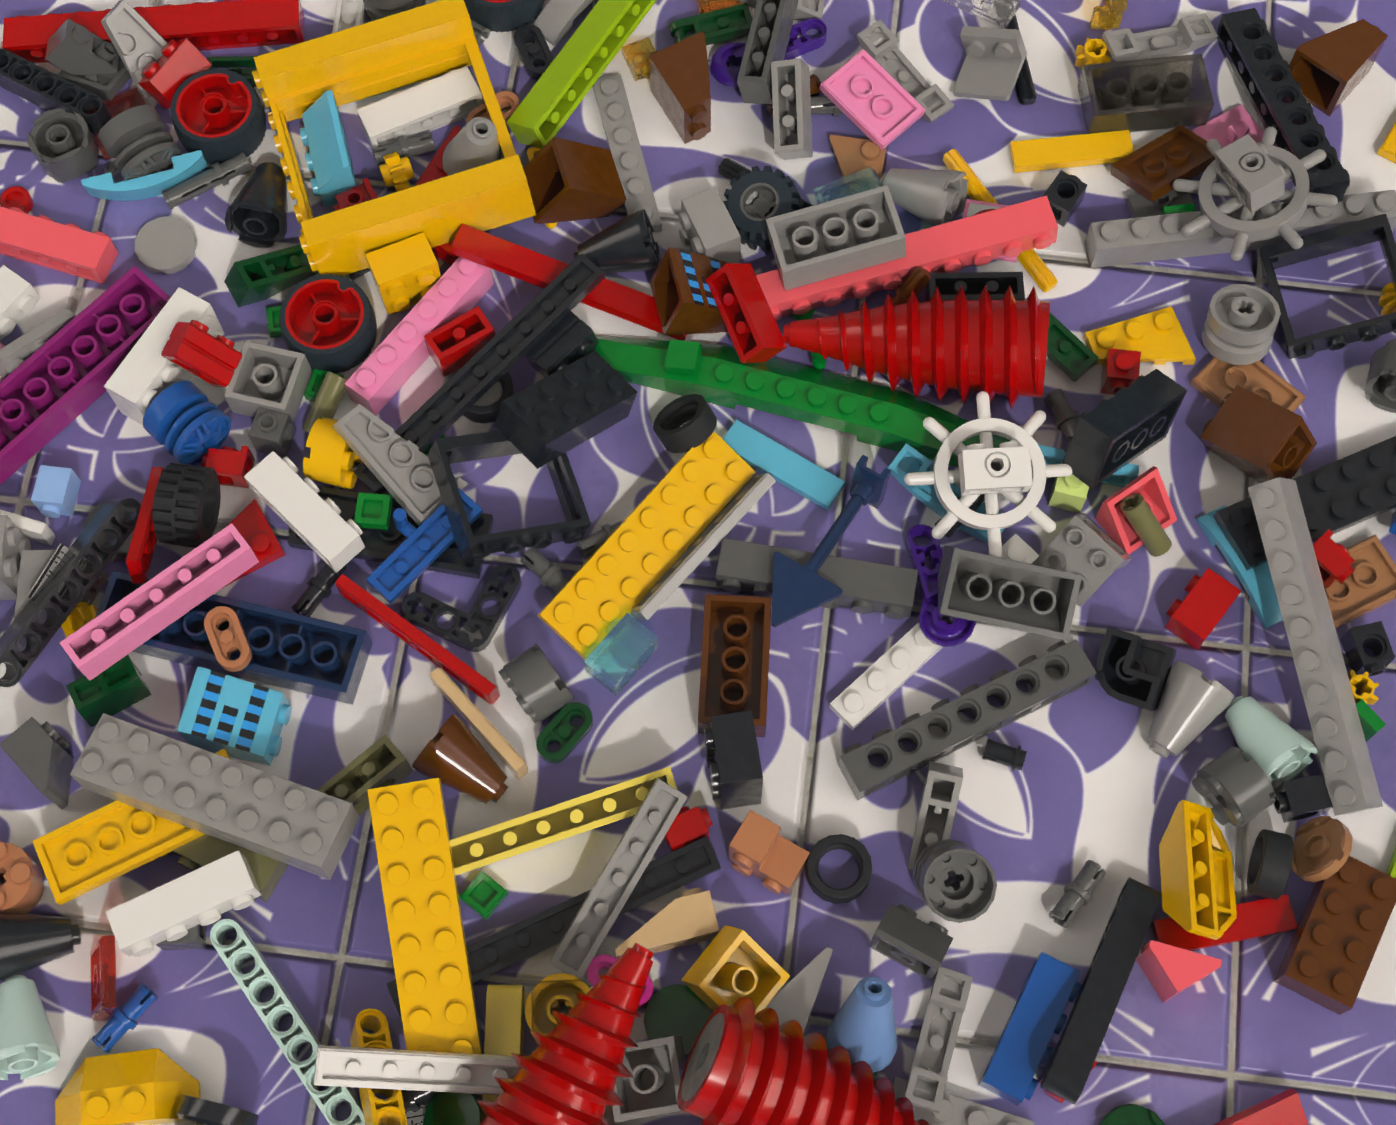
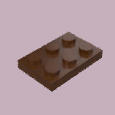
[1111,124,1215,202]

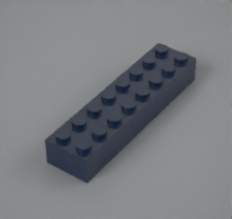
[95,571,373,705]

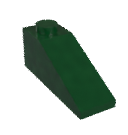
[224,244,319,307]

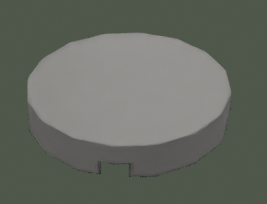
[135,216,197,274]

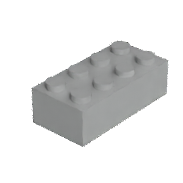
[766,185,906,291]

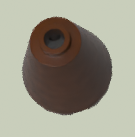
[412,714,508,804]

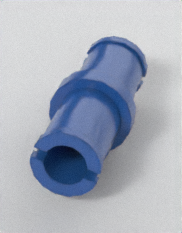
[91,983,159,1053]

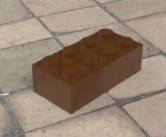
[698,594,772,737]
[1274,856,1396,1015]

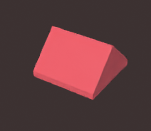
[1095,466,1177,555]
[1136,940,1222,1002]

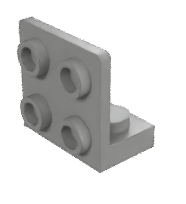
[953,26,1027,101]
[1034,514,1132,606]

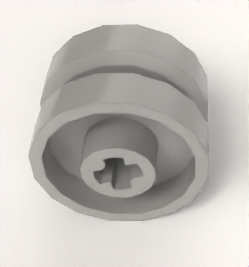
[1202,284,1281,365]

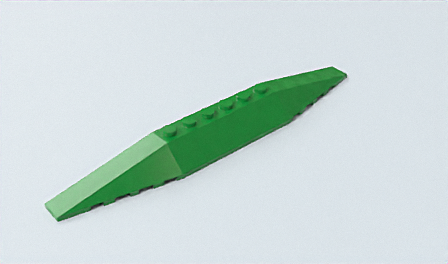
[595,336,1010,467]

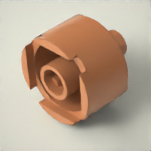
[0,841,45,914]

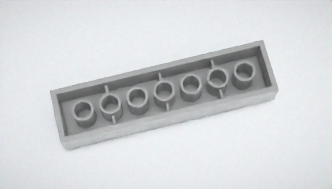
[70,713,360,880]

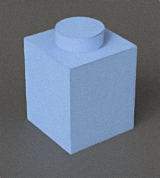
[31,465,81,518]

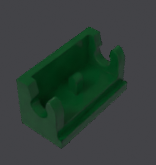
[66,655,152,727]

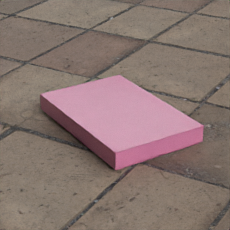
[819,49,926,151]

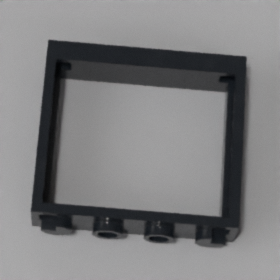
[1259,213,1396,359]
[428,430,591,559]

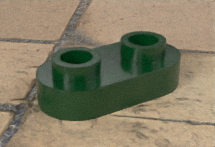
[536,702,593,763]

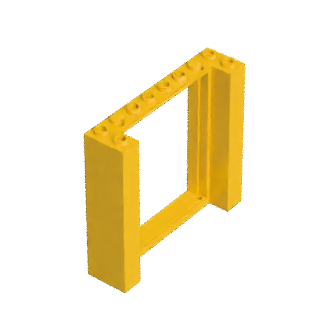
[252,0,536,276]

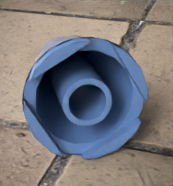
[826,977,897,1073]

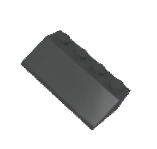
[938,545,1082,641]

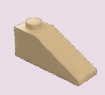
[615,888,720,959]

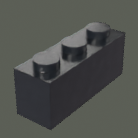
[925,272,1025,301]

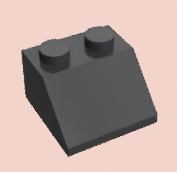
[0,717,74,810]
[869,904,953,981]

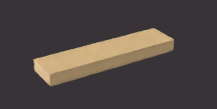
[429,667,528,780]

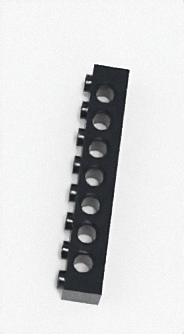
[1217,8,1350,209]

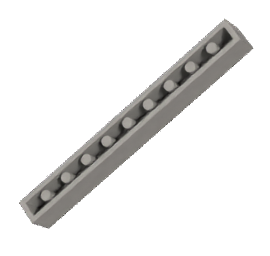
[1085,190,1396,268]
[1248,477,1383,816]

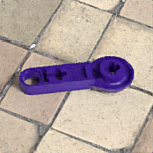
[710,18,827,87]
[907,524,976,647]

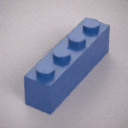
[978,952,1082,1105]

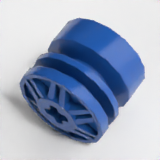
[143,381,231,465]

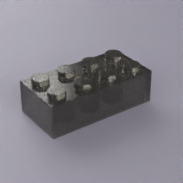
[1077,54,1214,134]

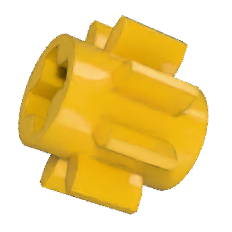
[1075,38,1112,76]
[378,152,415,192]
[61,602,99,637]
[1347,670,1379,705]

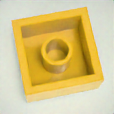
[365,232,441,315]
[681,925,790,1015]

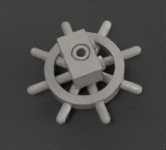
[1172,127,1338,261]

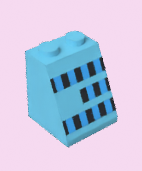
[177,666,292,766]

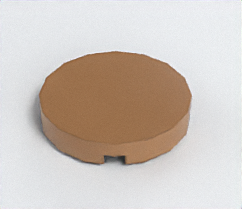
[1291,816,1352,882]

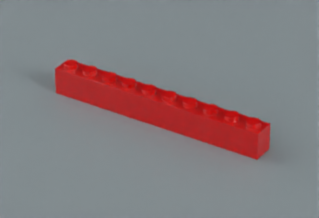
[2,0,305,63]

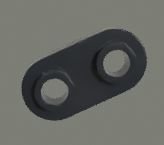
[513,25,553,79]

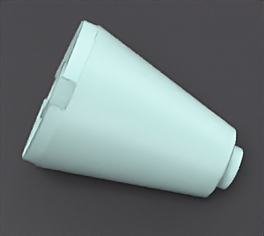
[1225,696,1318,789]
[0,975,60,1080]

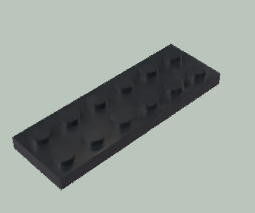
[288,486,494,579]

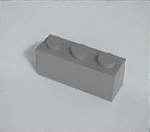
[771,58,813,160]

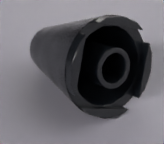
[224,162,287,248]
[573,209,661,273]
[0,913,81,981]

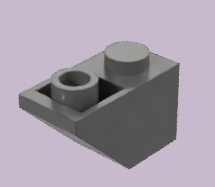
[45,19,119,75]

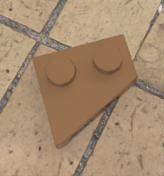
[829,134,886,196]

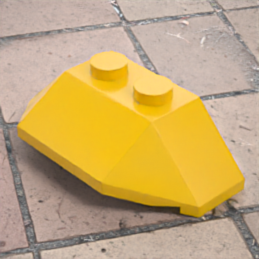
[1159,800,1237,940]
[55,1048,201,1125]

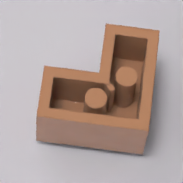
[729,810,810,895]

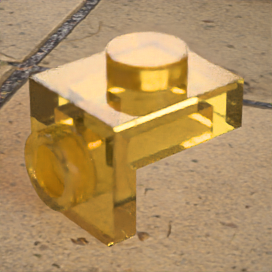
[1090,0,1128,30]
[622,37,659,81]

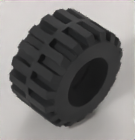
[152,462,221,548]

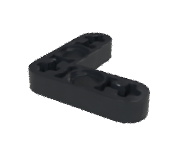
[402,564,522,652]

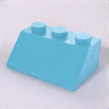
[299,90,357,207]

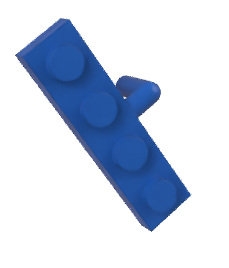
[366,488,483,604]

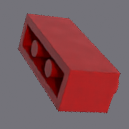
[706,263,787,363]

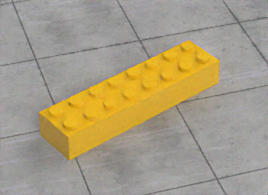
[367,778,483,1054]

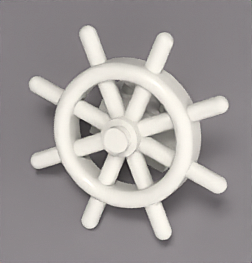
[904,391,1072,557]

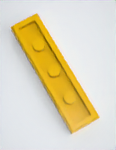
[1009,130,1134,173]

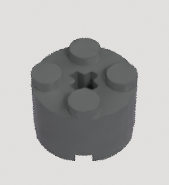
[27,109,99,183]
[1364,339,1396,413]
[498,643,574,723]
[1192,747,1275,827]

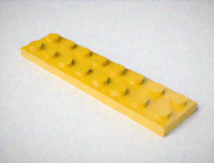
[537,431,756,660]

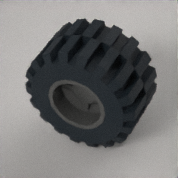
[723,166,804,251]

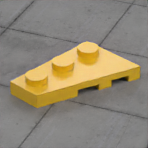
[1083,306,1196,365]

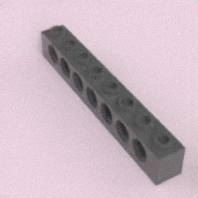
[838,639,1097,801]

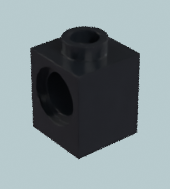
[1042,170,1087,227]
[1340,621,1395,677]
[1273,774,1333,823]

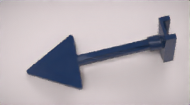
[771,455,891,627]

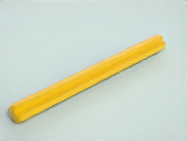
[942,149,1058,293]

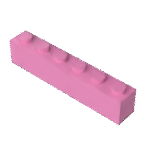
[344,257,494,416]
[60,523,259,681]

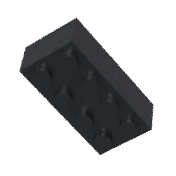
[495,351,638,469]
[1062,369,1187,489]

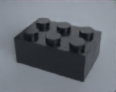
[704,710,763,810]

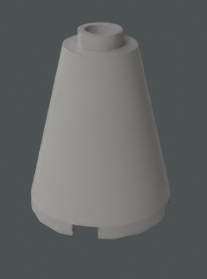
[442,117,502,176]
[879,168,968,226]
[1147,661,1234,759]

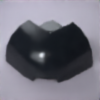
[1095,627,1177,711]

